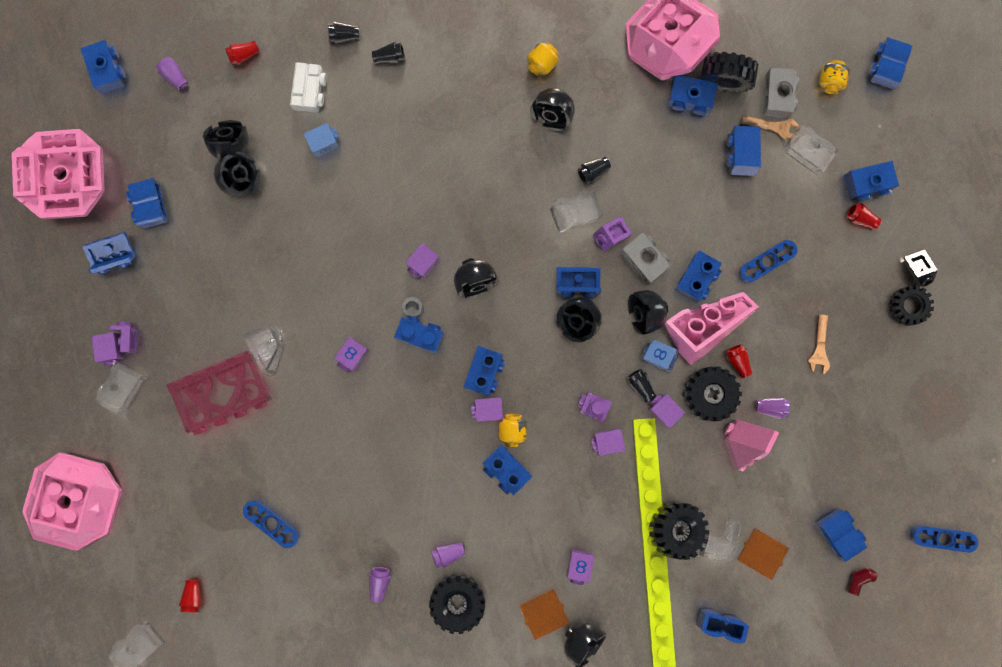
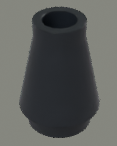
[328,22,359,44]
[372,42,405,64]
[578,156,611,184]
[627,369,656,403]

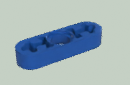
[739,240,797,283]
[243,500,299,548]
[910,526,978,553]

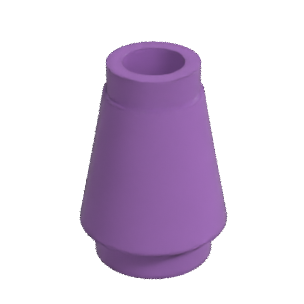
[156,57,188,90]
[757,398,790,419]
[431,543,465,568]
[369,567,391,602]

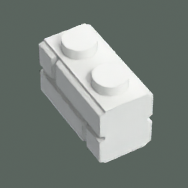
[290,62,327,113]

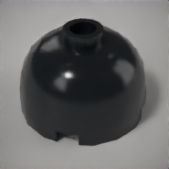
[530,88,575,131]
[203,120,249,160]
[214,152,260,196]
[454,258,499,298]
[628,290,668,335]
[557,297,602,343]
[564,623,606,667]

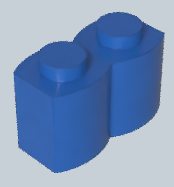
[869,37,912,89]
[126,178,168,229]
[816,508,867,562]
[697,609,749,643]

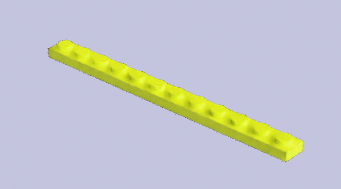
[632,418,676,667]

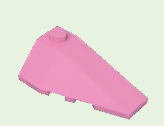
[665,292,759,365]
[724,420,779,472]

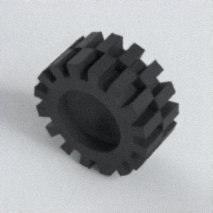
[889,285,934,326]

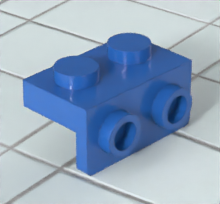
[82,231,136,275]
[556,267,601,298]

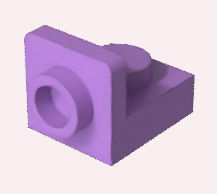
[593,216,632,252]
[109,322,138,354]
[577,392,612,422]

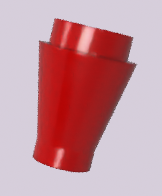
[225,41,259,65]
[847,203,882,230]
[726,344,753,378]
[179,580,201,612]

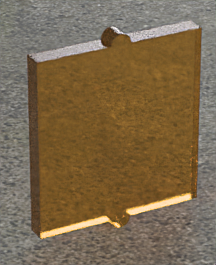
[737,529,789,580]
[519,589,570,640]

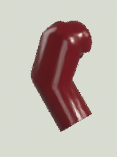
[848,568,877,596]

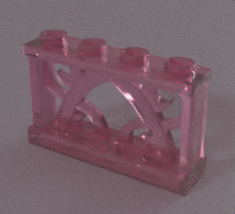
[166,350,272,436]

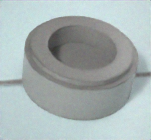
[401,297,424,318]

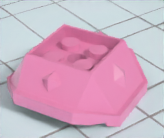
[626,0,720,81]
[11,129,105,220]
[22,453,122,551]

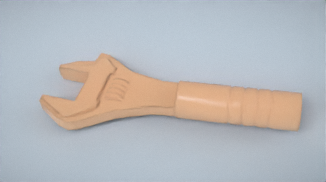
[740,116,799,140]
[808,315,830,374]

